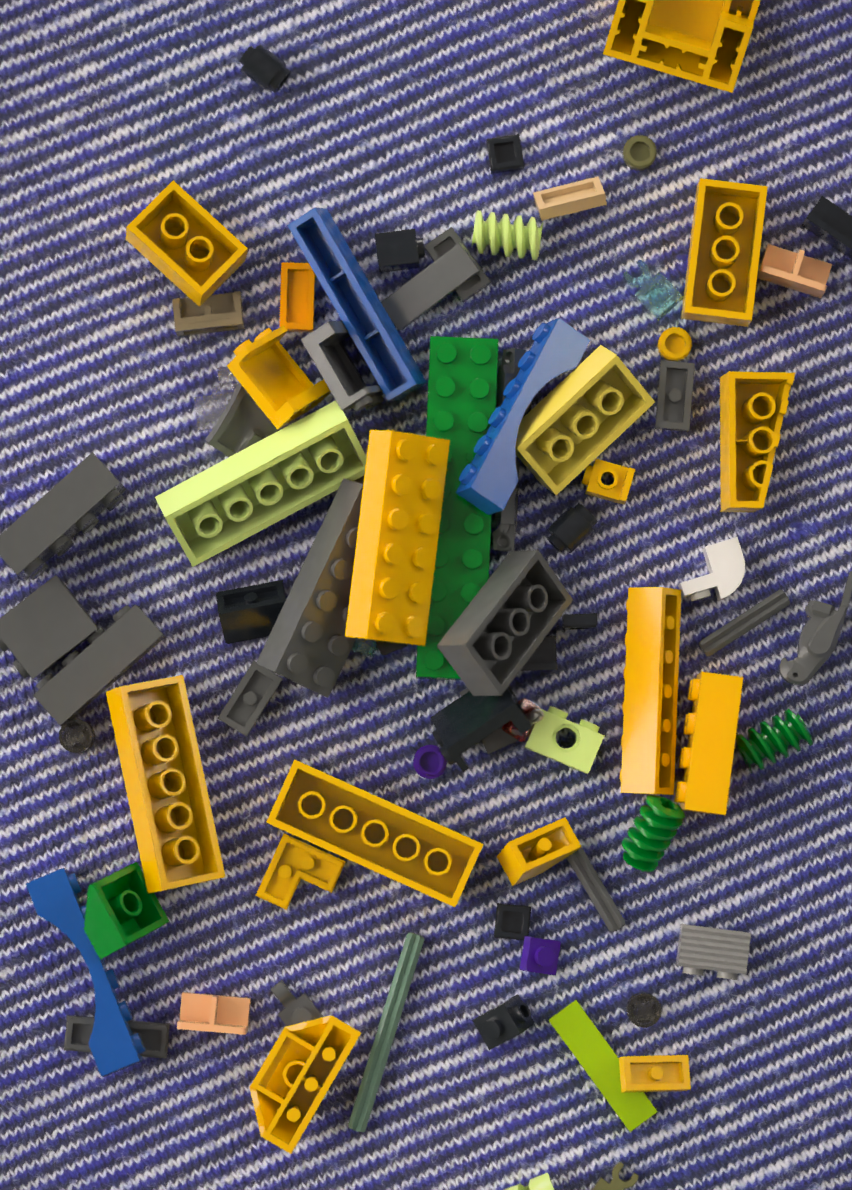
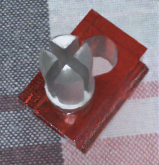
[502,698,544,742]

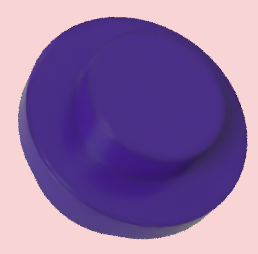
[413,745,447,779]

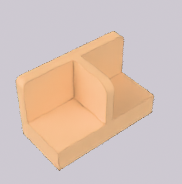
[757,244,832,298]
[177,992,251,1035]

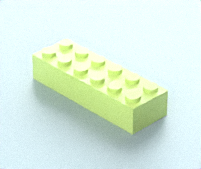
[155,400,367,567]

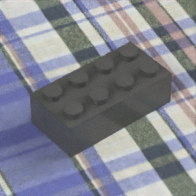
[0,452,126,580]
[437,550,573,696]

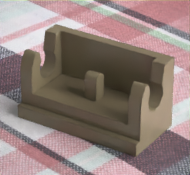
[172,291,245,336]

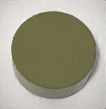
[623,135,657,171]

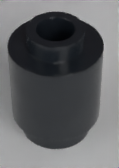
[239,44,291,93]
[547,503,598,553]

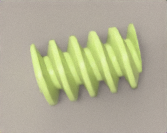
[472,210,543,260]

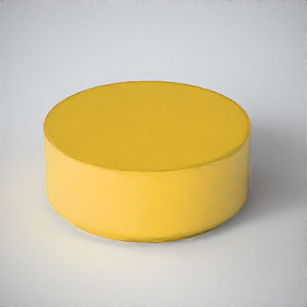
[657,327,692,362]

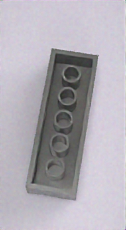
[256,478,363,698]

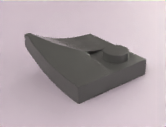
[205,382,298,457]

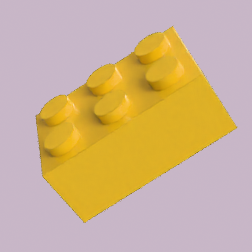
[125,180,248,307]

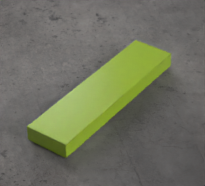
[548,999,658,1132]

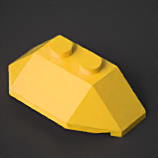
[249,1015,361,1154]

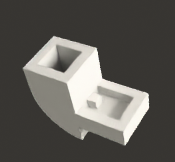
[678,537,745,602]

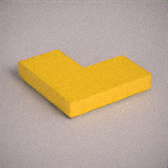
[255,833,346,910]

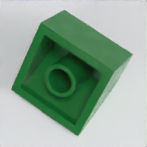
[84,862,170,960]

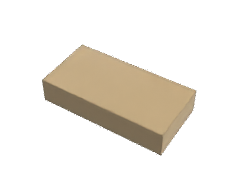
[533,177,607,221]

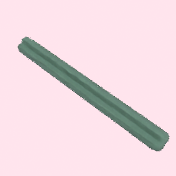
[348,932,424,1132]

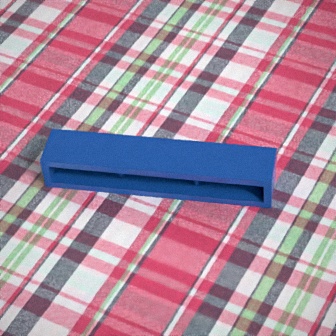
[287,207,427,401]

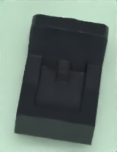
[472,994,534,1050]

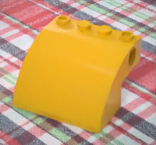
[603,0,761,93]

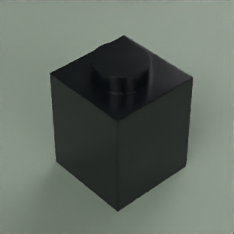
[375,229,425,273]

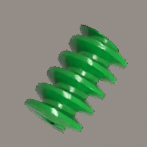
[735,709,813,774]
[621,794,685,872]

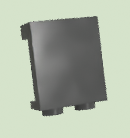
[301,320,384,412]
[0,575,100,681]

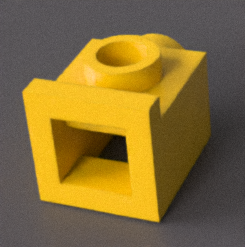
[581,459,635,505]

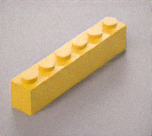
[620,587,682,795]

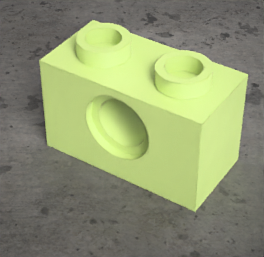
[524,706,604,774]

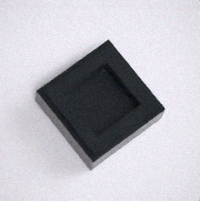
[486,134,524,174]
[562,613,598,630]
[494,903,531,941]

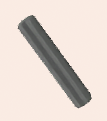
[699,590,790,657]
[566,847,625,932]

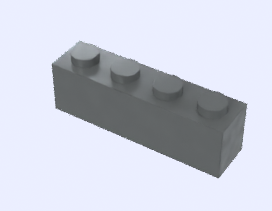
[33,604,166,727]

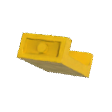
[227,325,331,430]

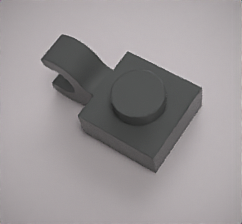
[271,980,324,1026]

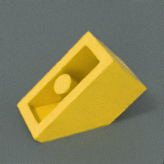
[497,817,582,886]

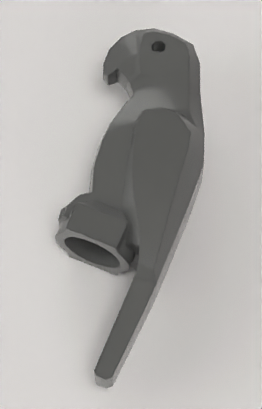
[779,571,852,686]

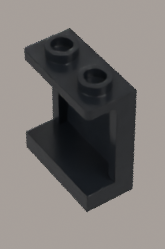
[431,686,533,772]

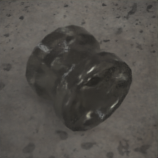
[59,719,96,753]
[626,992,662,1028]

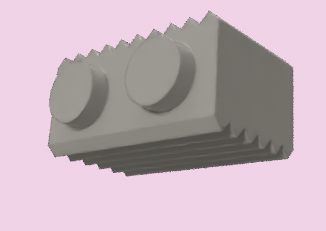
[676,924,751,980]

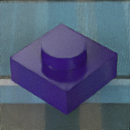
[520,936,561,976]

